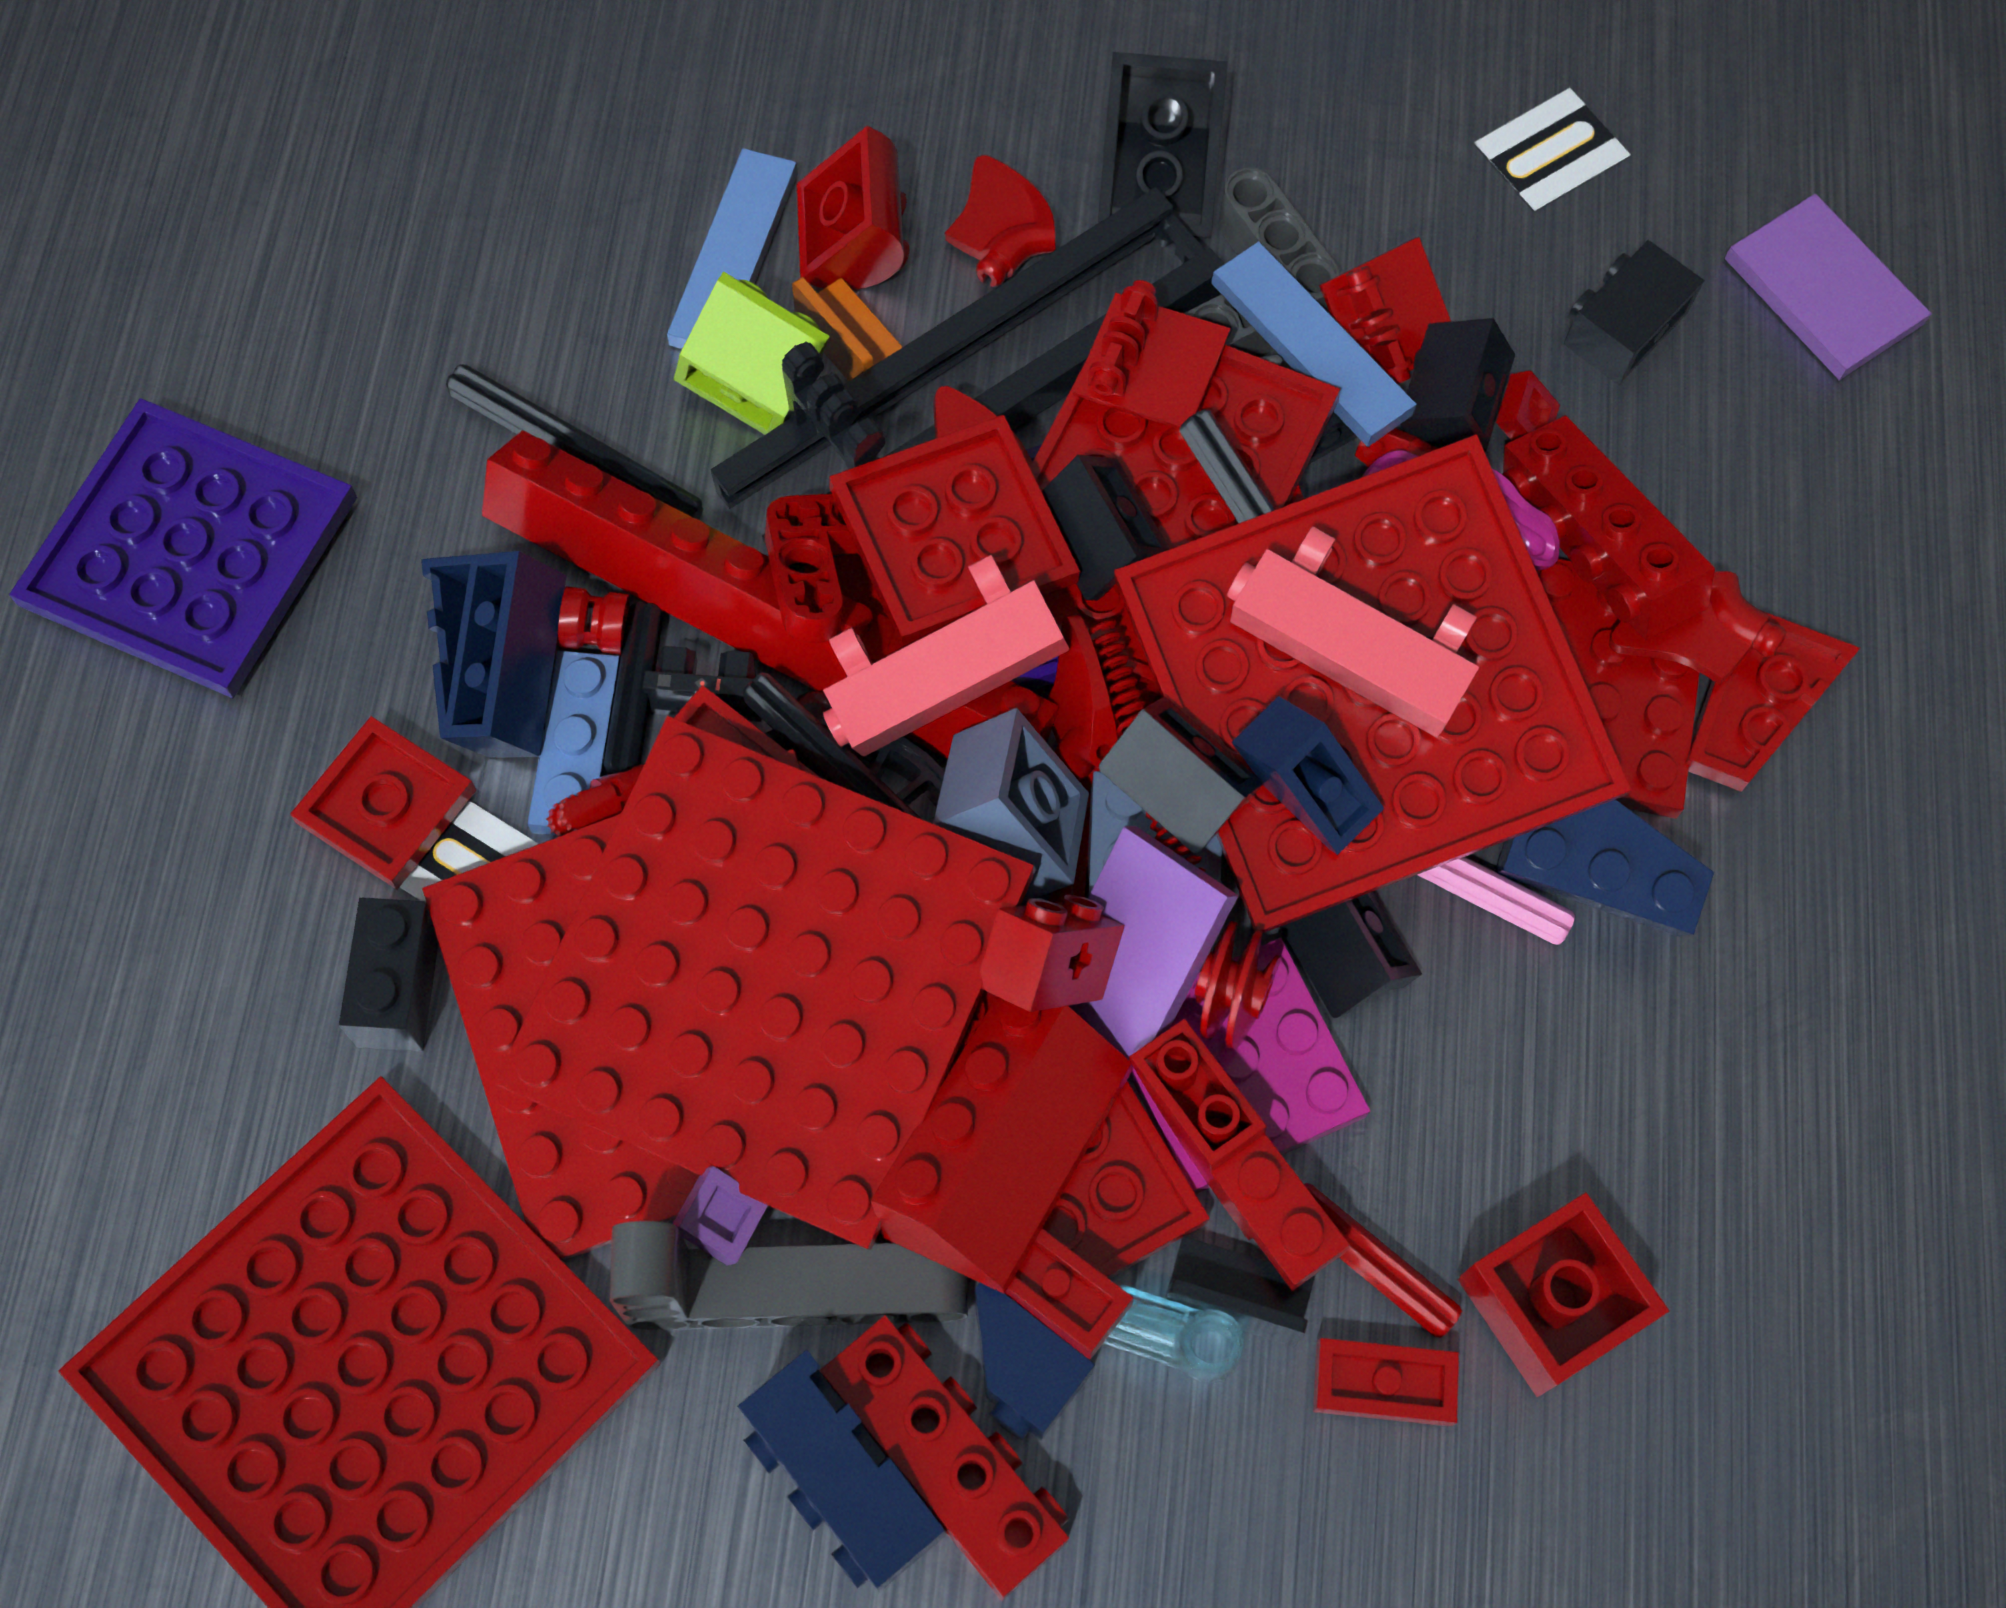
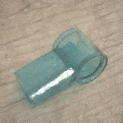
[1103,1284,1244,1384]

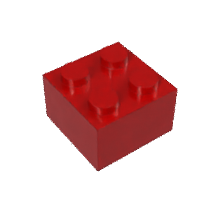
[1457,1192,1670,1397]

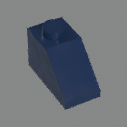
[1231,696,1385,855]
[975,1283,1095,1441]

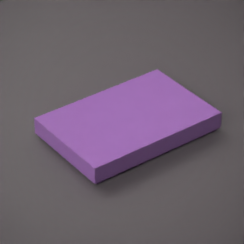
[1724,193,1932,380]
[1068,826,1239,1060]

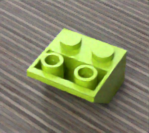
[674,271,830,435]

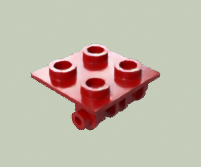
[1319,237,1451,384]
[1073,280,1231,429]

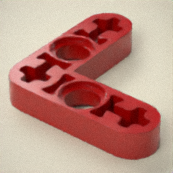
[765,494,859,643]

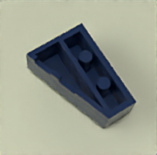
[421,551,567,758]
[1495,799,1714,936]
[738,1349,945,1593]

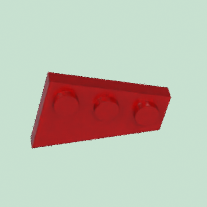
[1685,610,1860,792]

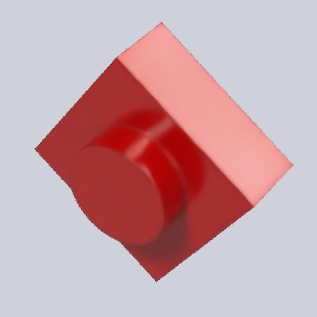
[1496,370,1560,441]

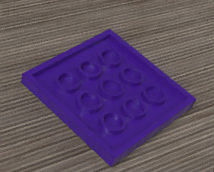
[9,398,357,699]

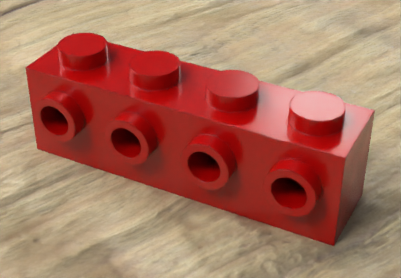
[1501,415,1715,641]
[819,1315,1069,1601]

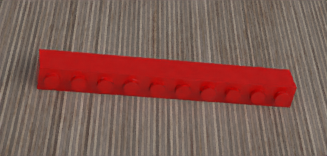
[482,430,1059,759]

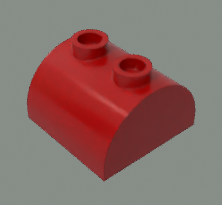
[797,126,910,290]

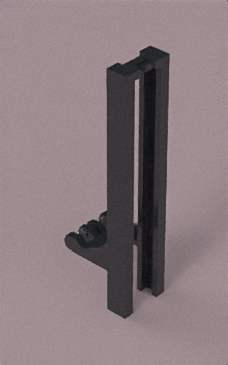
[710,187,1224,571]

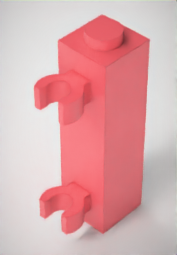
[1227,526,1479,738]
[823,555,1070,757]

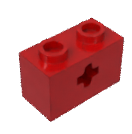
[979,895,1125,1012]

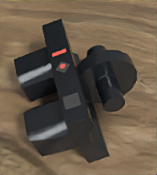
[643,646,762,722]

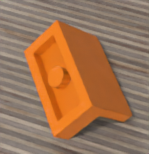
[792,277,902,381]

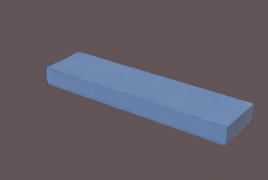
[667,148,798,349]
[1211,241,1417,447]

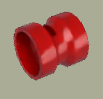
[558,586,630,655]

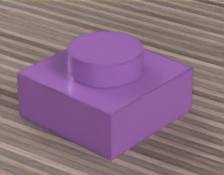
[673,1166,768,1266]

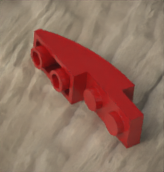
[1129,1018,1350,1291]

